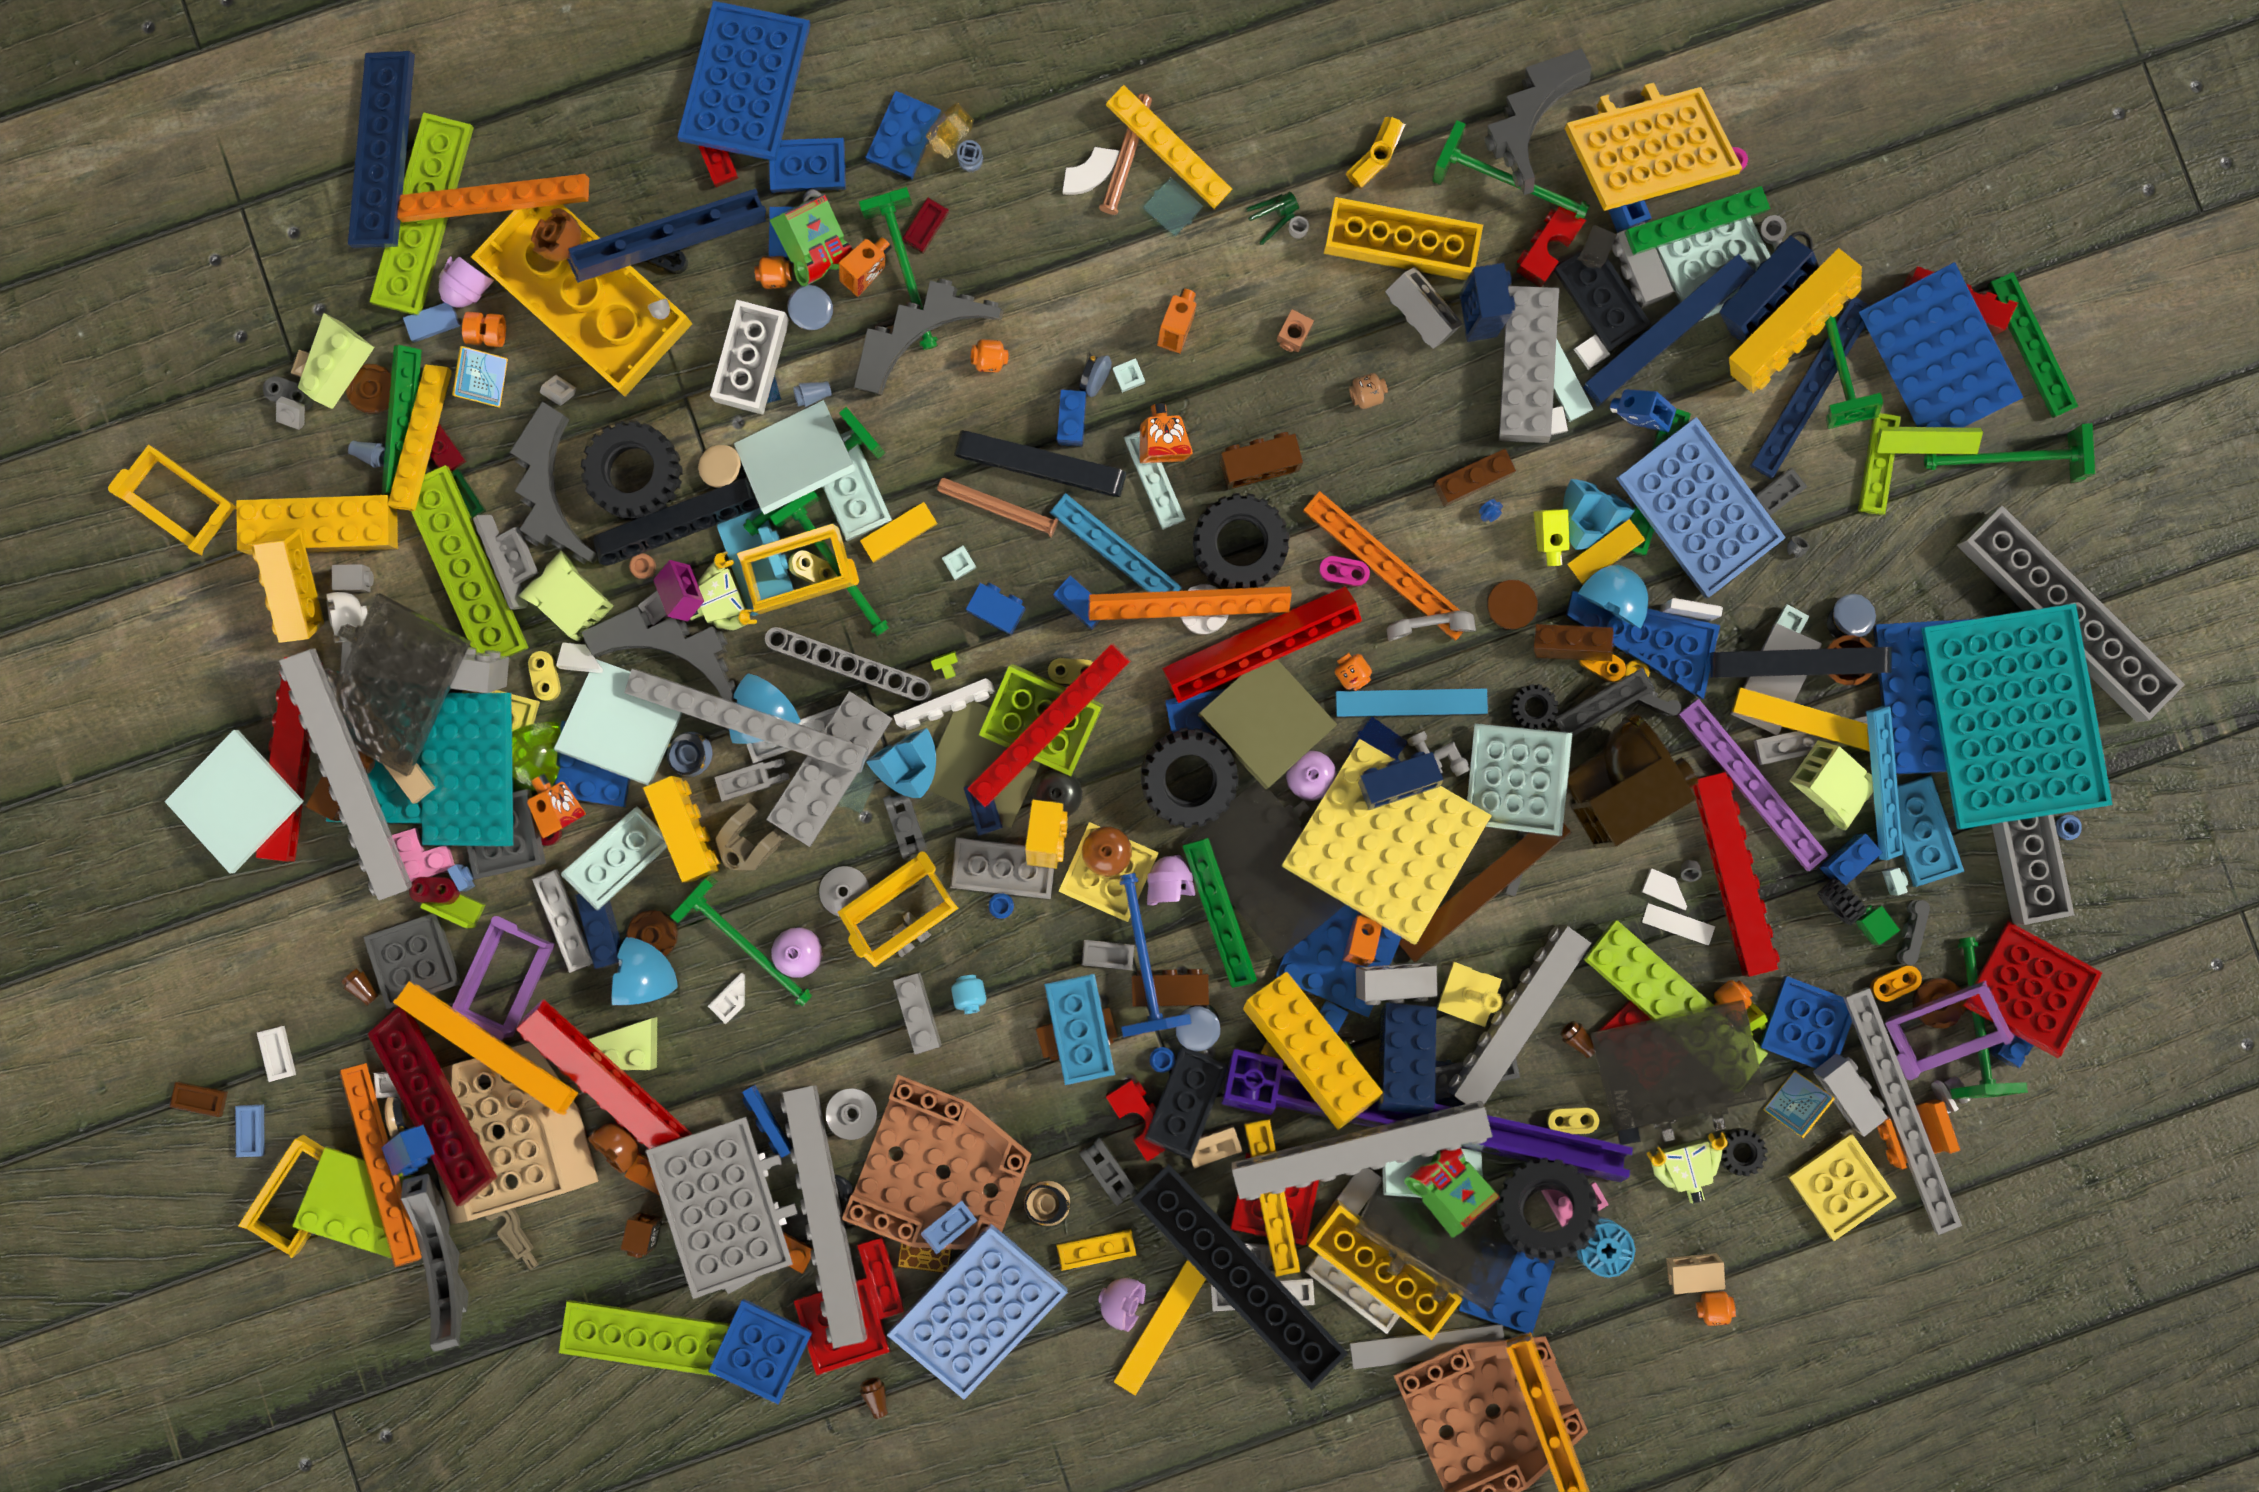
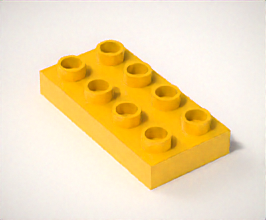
[471,204,693,397]

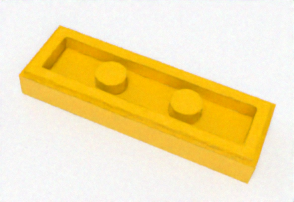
[860,502,937,563]
[1567,519,1645,585]
[1056,1229,1136,1271]

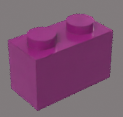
[653,560,704,621]

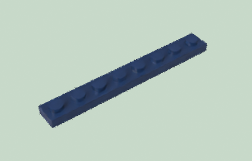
[1750,297,1870,479]

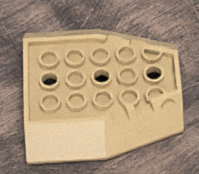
[434,1042,599,1224]

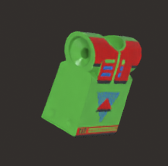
[770,194,853,287]
[1404,1148,1501,1238]

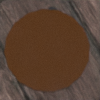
[346,364,391,414]
[1487,580,1538,630]
[626,910,678,957]
[1913,978,1965,1028]

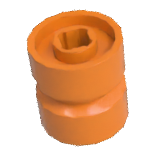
[462,311,506,347]

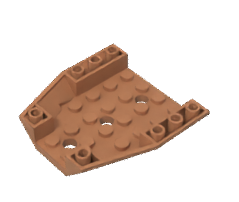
[842,1075,1032,1250]
[1394,1336,1588,1492]

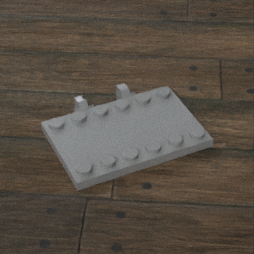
[646,1116,797,1299]

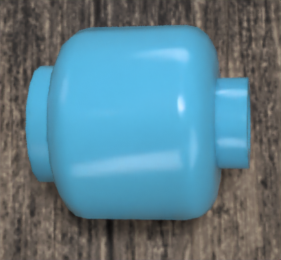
[951,975,986,1014]

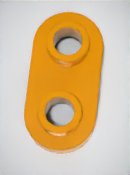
[1578,654,1626,682]
[1870,965,1922,1002]

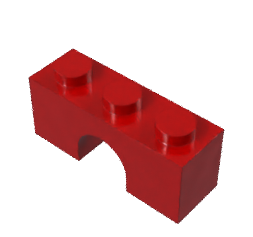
[1516,206,1586,287]
[1106,1078,1166,1162]

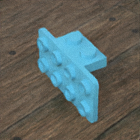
[717,508,794,616]

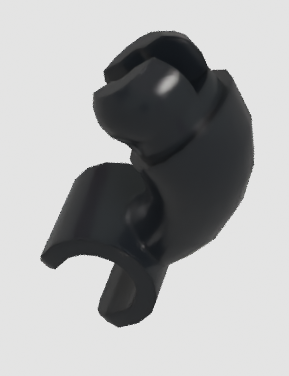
[835,1174,854,1201]

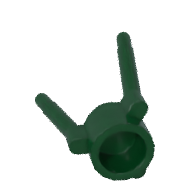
[1246,192,1299,245]

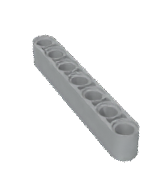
[765,627,932,702]

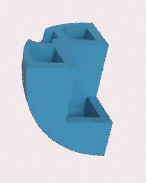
[1563,479,1635,550]
[1578,565,1648,629]
[729,674,801,744]
[866,728,936,798]
[612,937,678,1005]

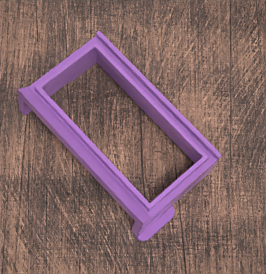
[452,916,555,1040]
[1885,980,2014,1080]

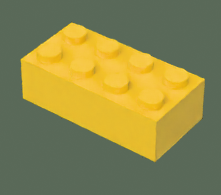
[252,528,325,643]
[643,776,721,882]

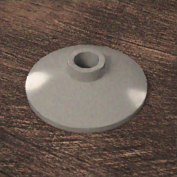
[819,866,870,916]
[826,1088,877,1140]

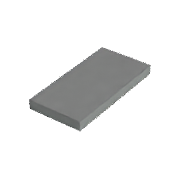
[1730,623,1822,735]
[950,838,1054,899]

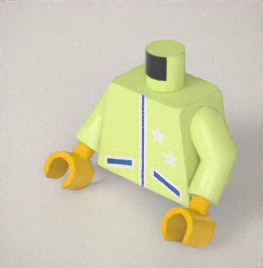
[690,551,757,631]
[1647,1132,1727,1203]

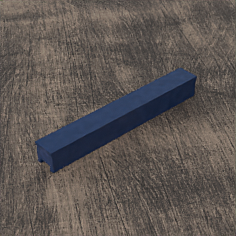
[568,189,766,283]
[1583,254,1756,407]

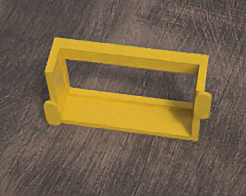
[108,445,237,555]
[737,524,859,614]
[837,851,958,967]
[238,1134,342,1258]

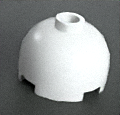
[326,592,368,643]

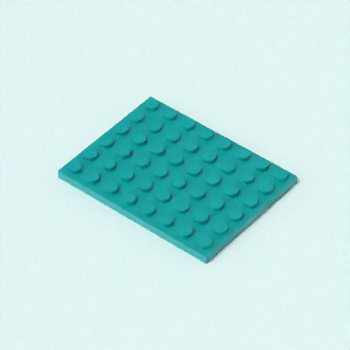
[1921,603,2113,829]

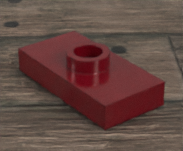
[430,422,467,472]

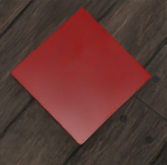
[1963,921,2103,1058]

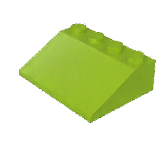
[979,664,1104,776]
[293,1147,416,1258]

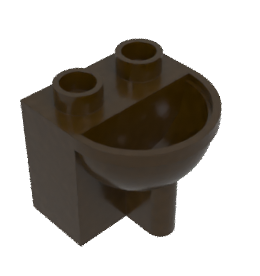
[1567,713,1698,848]

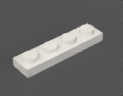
[894,678,995,730]

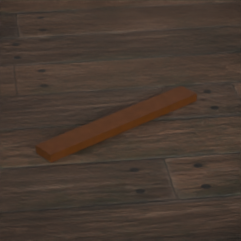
[1399,823,1572,963]

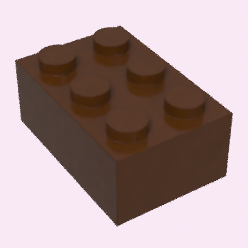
[1220,432,1303,491]

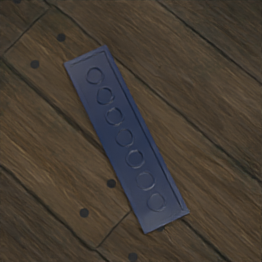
[348,51,415,248]

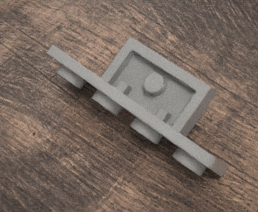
[473,515,538,609]

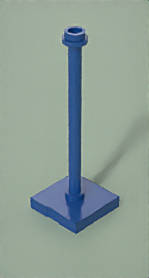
[1119,873,1192,1037]

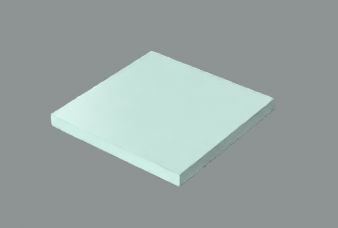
[1656,193,1770,322]
[734,400,856,514]
[554,659,682,786]
[1467,724,1572,836]
[165,730,303,873]

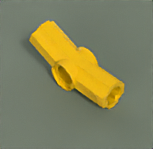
[1346,116,1405,190]

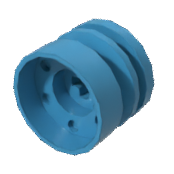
[1577,1217,1635,1278]

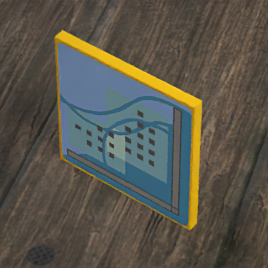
[452,346,508,408]
[1763,1070,1835,1138]

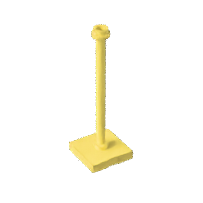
[1437,962,1502,1027]

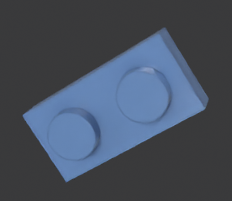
[921,1201,977,1254]

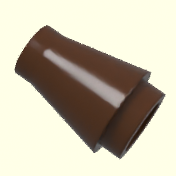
[341,968,379,1006]
[1560,1021,1597,1058]
[860,1377,888,1419]

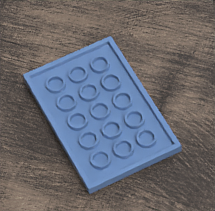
[1616,417,1786,599]
[887,1224,1067,1399]

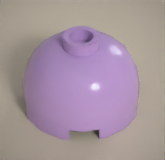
[1286,751,1337,801]
[771,928,823,978]
[1099,1278,1145,1332]

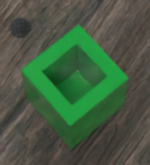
[1855,904,1900,945]

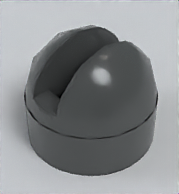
[1787,536,1810,558]
[1680,860,1702,882]

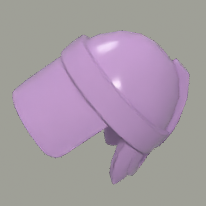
[439,256,494,308]
[1147,855,1195,906]

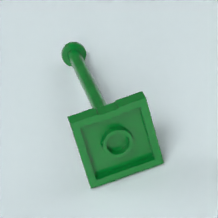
[1432,120,1590,219]
[859,187,938,350]
[1825,316,1883,429]
[743,407,886,536]
[1924,423,2095,483]
[770,491,889,636]
[670,875,812,1006]
[1950,937,2028,1099]

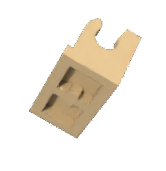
[1191,1125,1242,1169]
[1666,1253,1725,1294]

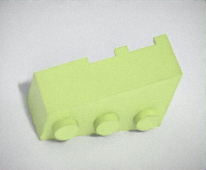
[298,313,374,409]
[588,1017,657,1070]

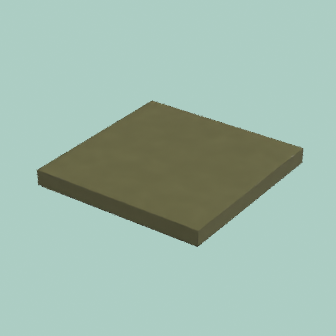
[1198,659,1337,790]
[928,701,1041,828]

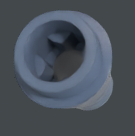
[793,381,832,407]
[348,440,385,468]

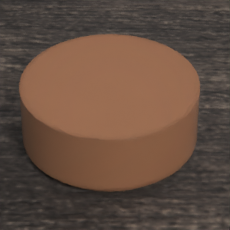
[629,553,656,579]

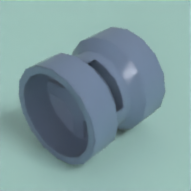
[957,140,983,172]

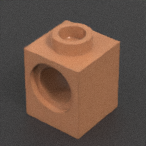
[1277,309,1314,353]

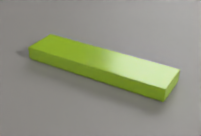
[1858,413,1901,516]
[1875,427,1983,454]

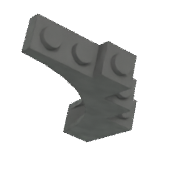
[1484,48,1591,195]
[854,278,1003,395]
[510,402,598,564]
[581,607,737,703]
[401,1174,469,1352]

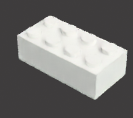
[710,300,789,414]

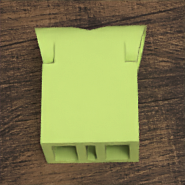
[518,550,614,642]
[1789,740,1873,830]

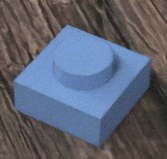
[447,864,475,891]

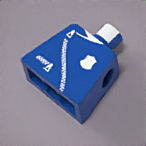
[1610,389,1676,432]

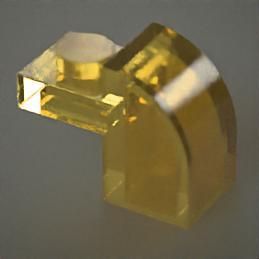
[925,102,974,160]

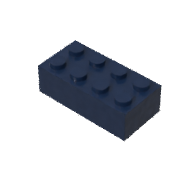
[1719,235,1819,343]
[1459,263,1515,342]
[1378,1003,1437,1114]

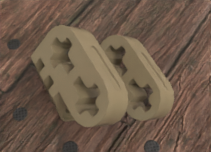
[716,803,788,870]

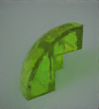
[512,722,561,790]

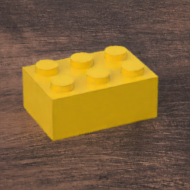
[1025,800,1068,869]

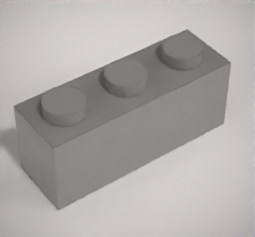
[1611,222,1673,308]
[1385,267,1463,349]
[1356,962,1437,1005]
[893,972,942,1054]
[1813,1053,1888,1136]

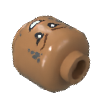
[1349,373,1388,409]

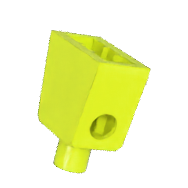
[1534,509,1569,566]

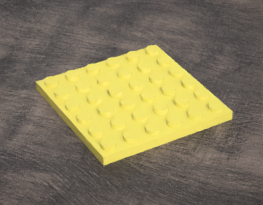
[1282,739,1492,945]

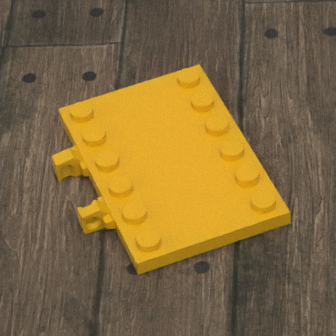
[1564,83,1742,211]

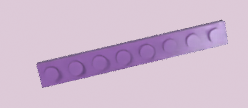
[1677,699,1829,871]

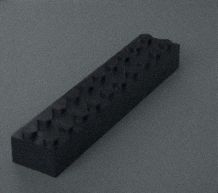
[1130,1163,1348,1391]

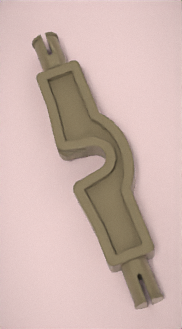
[485,1208,539,1270]

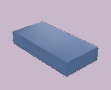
[403,303,461,343]
[235,1104,265,1157]

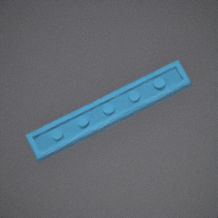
[1050,493,1182,592]
[1336,689,1488,717]
[1866,706,1903,860]

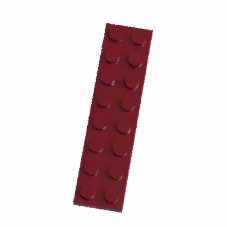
[368,1006,498,1207]

